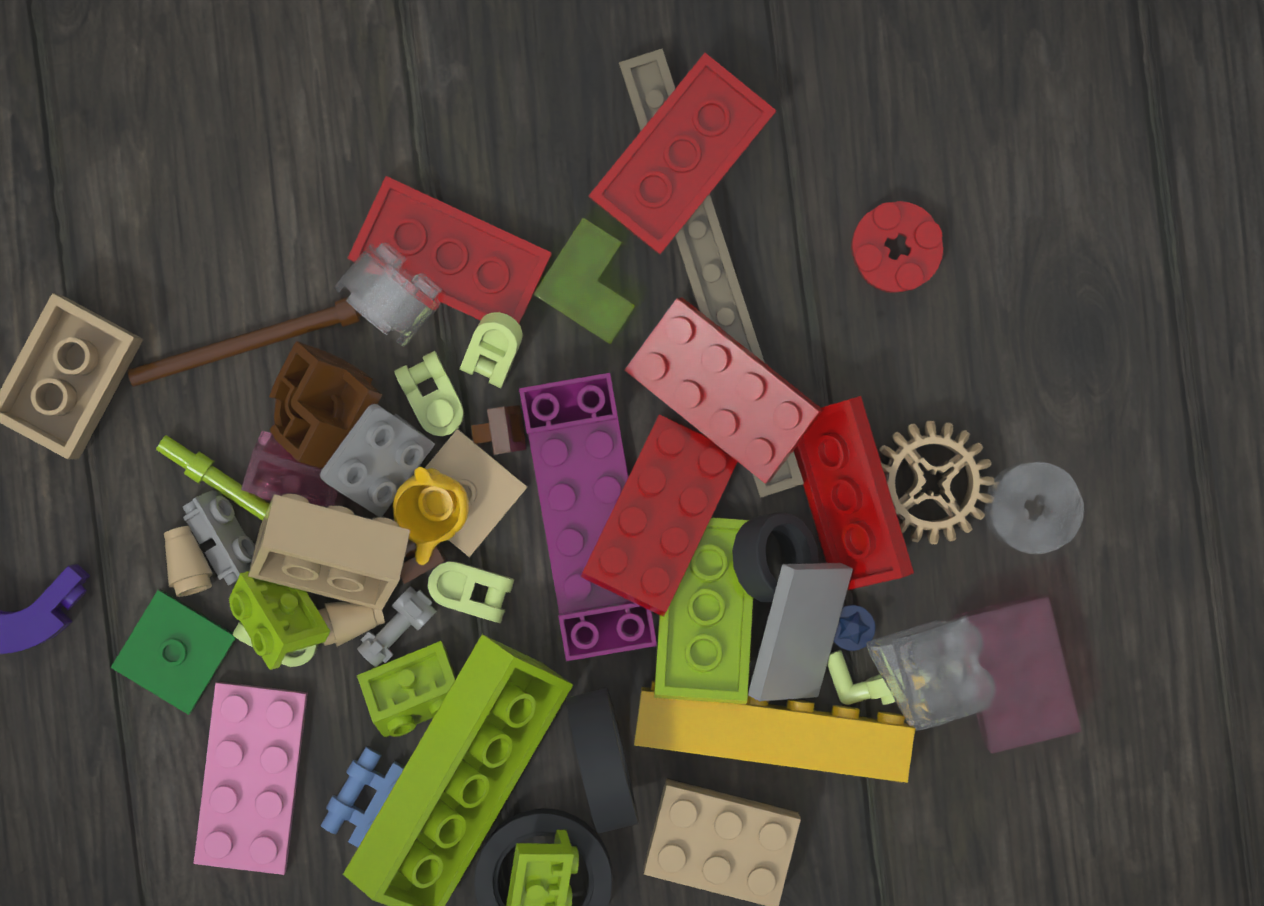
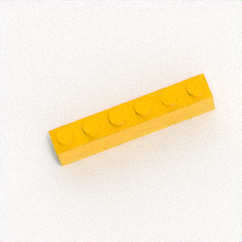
[634,681,915,783]

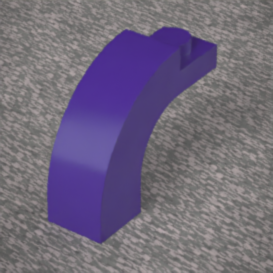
[0,564,90,654]

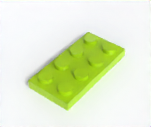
[654,518,753,704]

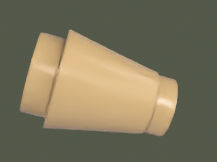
[164,526,213,597]
[318,601,385,647]

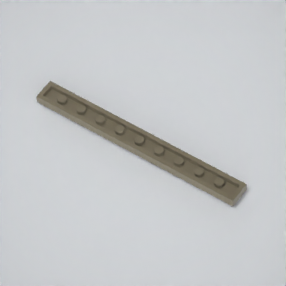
[619,49,804,498]

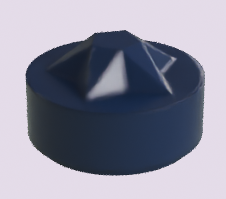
[833,604,875,651]

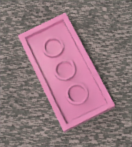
[194,682,308,875]

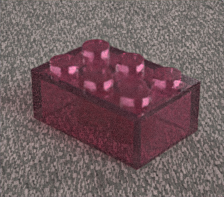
[953,594,1081,753]

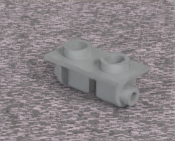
[183,489,255,586]

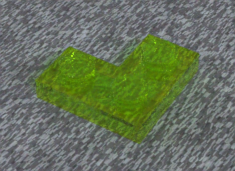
[534,218,635,344]

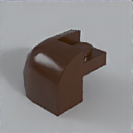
[269,341,382,468]

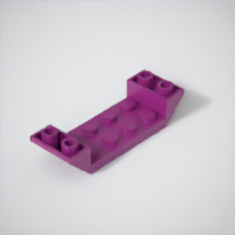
[519,373,657,661]

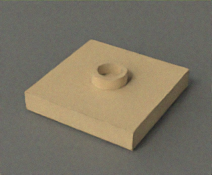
[425,429,528,557]

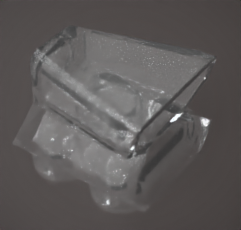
[866,616,995,731]

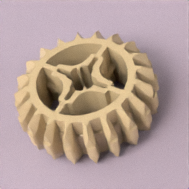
[879,421,994,544]

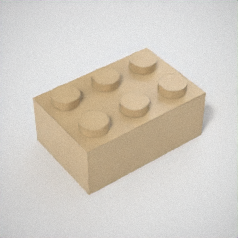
[0,293,143,460]
[248,494,410,611]
[644,779,801,906]

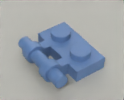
[321,746,405,847]

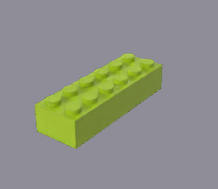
[343,634,573,906]

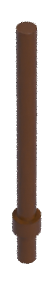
[128,289,394,387]

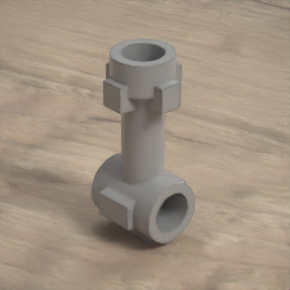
[357,586,437,667]

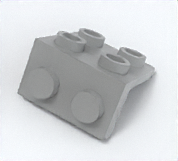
[320,404,435,517]

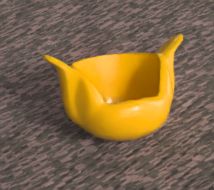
[393,467,469,565]

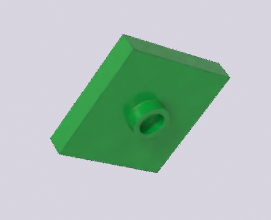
[111,589,237,715]

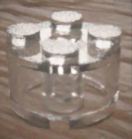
[334,242,442,346]
[985,462,1084,554]

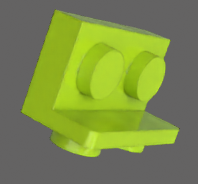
[229,571,330,670]
[357,641,456,737]
[506,830,579,906]

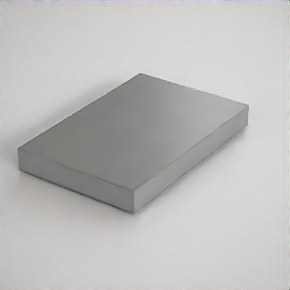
[748,563,853,701]

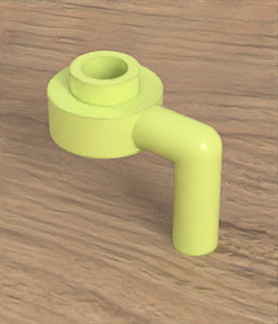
[827,650,914,705]

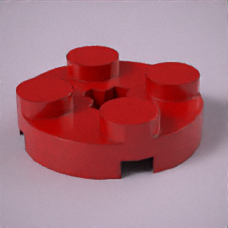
[851,201,943,293]

